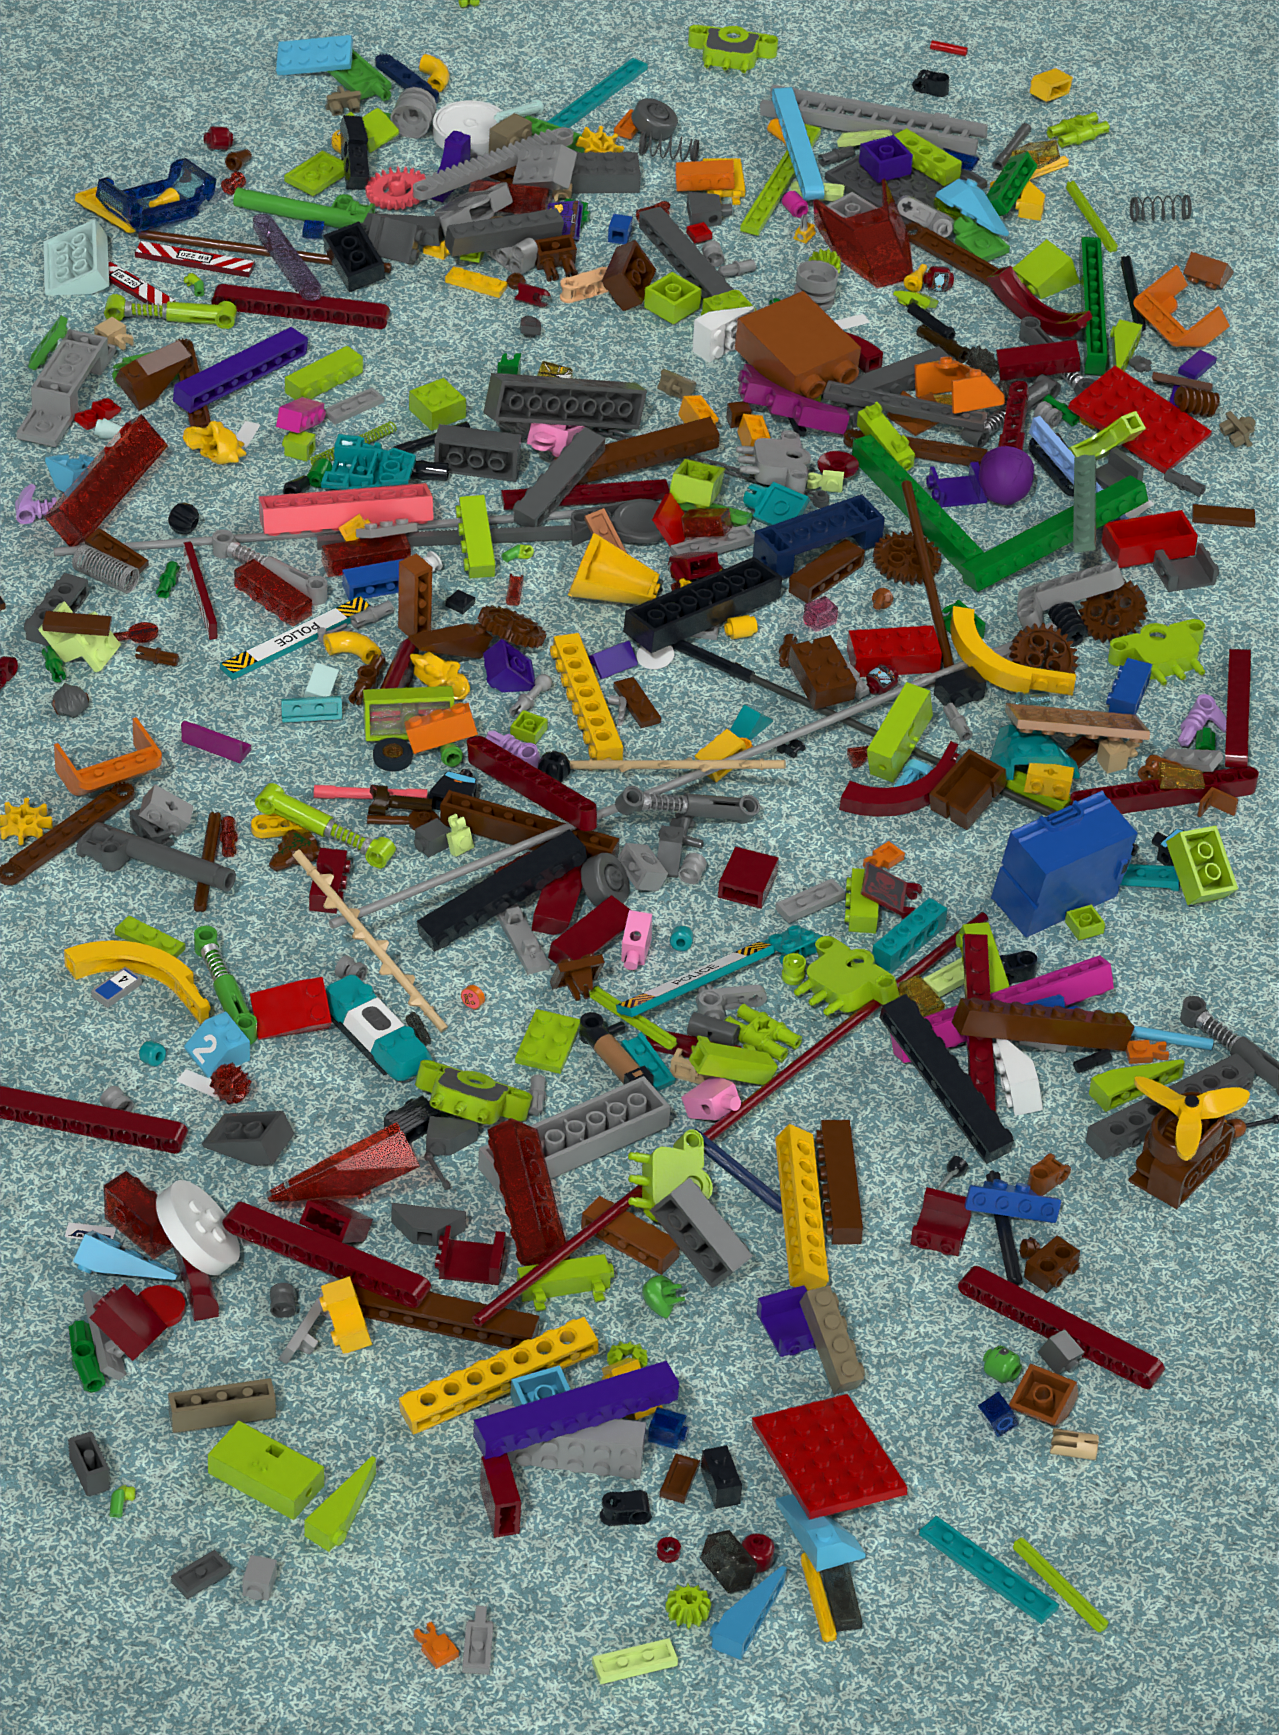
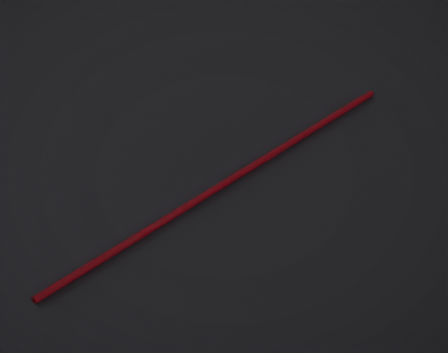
[472,912,988,1327]

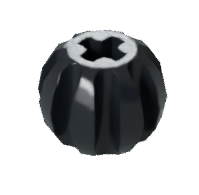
[168,502,199,534]
[538,750,571,783]

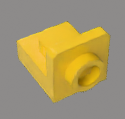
[423,240,450,260]
[339,514,374,544]

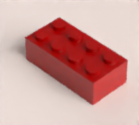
[1101,510,1198,568]
[847,625,942,677]

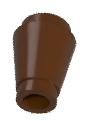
[225,149,252,171]

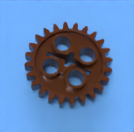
[872,531,942,585]
[1078,579,1148,643]
[477,605,547,648]
[1008,623,1079,674]

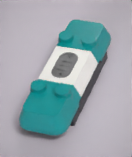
[325,975,432,1081]

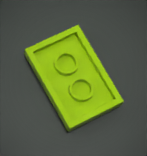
[284,150,345,196]
[515,1009,580,1074]

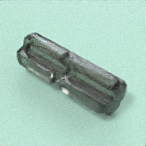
[405,1012,431,1046]

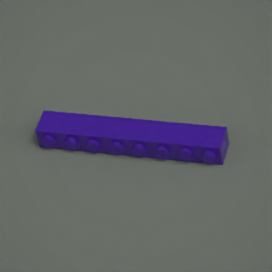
[173,327,308,413]
[473,1360,679,1459]

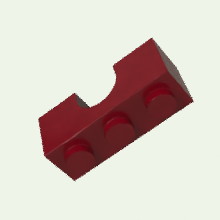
[309,847,351,914]

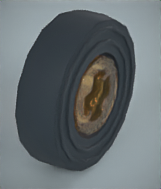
[373,737,413,772]

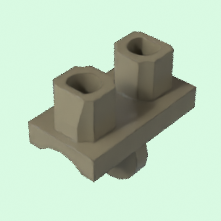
[325,86,361,116]
[657,369,696,399]
[1219,411,1256,448]

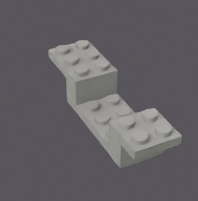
[16,329,116,447]

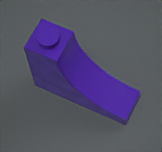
[430,130,471,203]

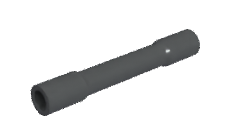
[992,123,1031,170]

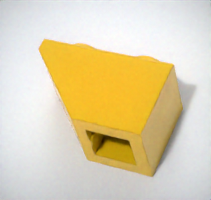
[1015,181,1046,221]

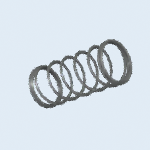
[639,130,699,162]
[1130,194,1192,222]

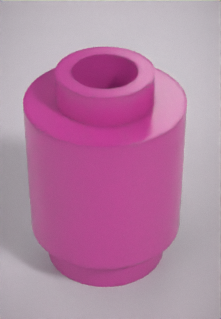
[782,191,808,218]

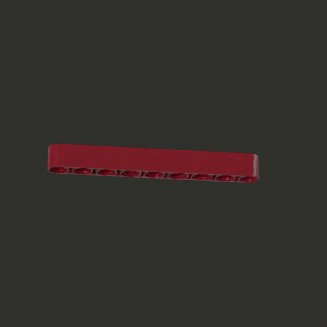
[211,284,391,329]
[1225,649,1251,768]
[467,736,598,831]
[1069,766,1259,814]
[0,1086,188,1154]
[222,1202,431,1308]
[958,1266,1165,1389]

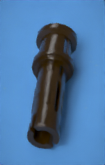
[916,324,970,363]

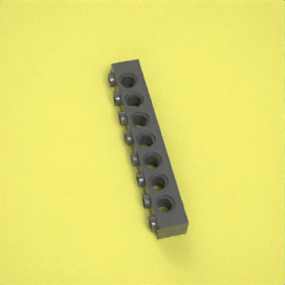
[1086,1053,1255,1160]

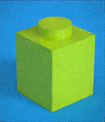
[282,431,316,462]

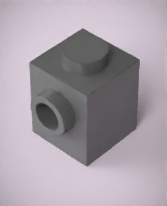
[414,818,451,858]
[1037,1329,1084,1374]

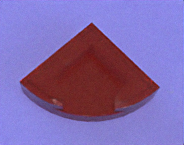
[847,746,869,769]

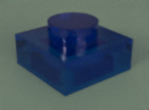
[302,220,324,239]

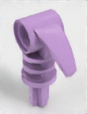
[15,484,78,524]
[1178,694,1226,747]
[486,731,541,769]

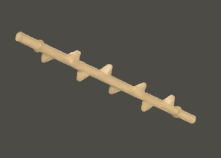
[570,757,786,772]
[293,850,448,1033]

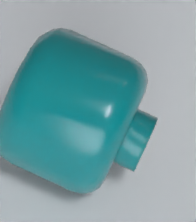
[670,925,694,951]
[139,1040,166,1067]

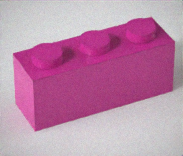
[276,397,326,433]

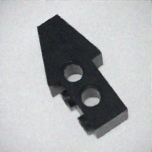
[340,115,370,190]

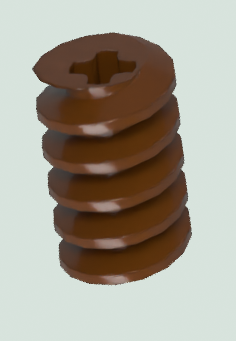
[1174,386,1220,418]

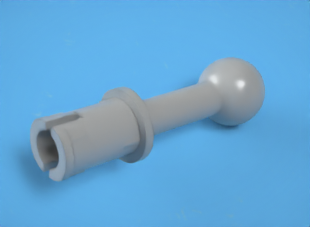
[509,674,552,719]

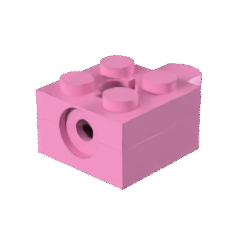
[527,423,586,457]

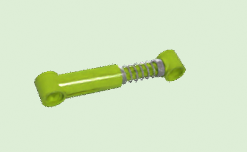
[104,294,237,329]
[255,783,396,869]

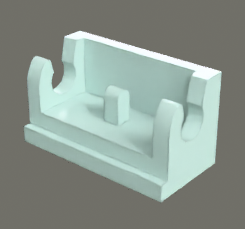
[304,663,339,698]

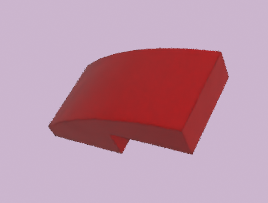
[74,398,121,430]

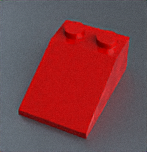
[249,977,332,1040]

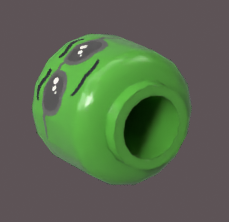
[983,1345,1022,1383]

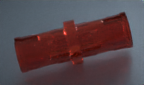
[220,816,238,857]

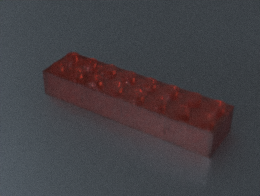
[43,414,168,547]

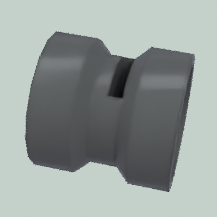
[270,1283,296,1318]

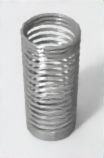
[72,544,140,594]

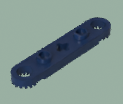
[375,53,439,103]

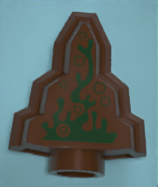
[269,829,319,871]

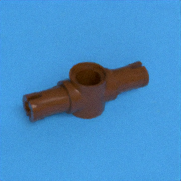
[348,654,386,705]

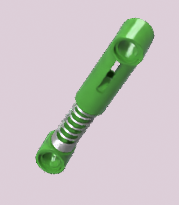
[194,925,257,1045]

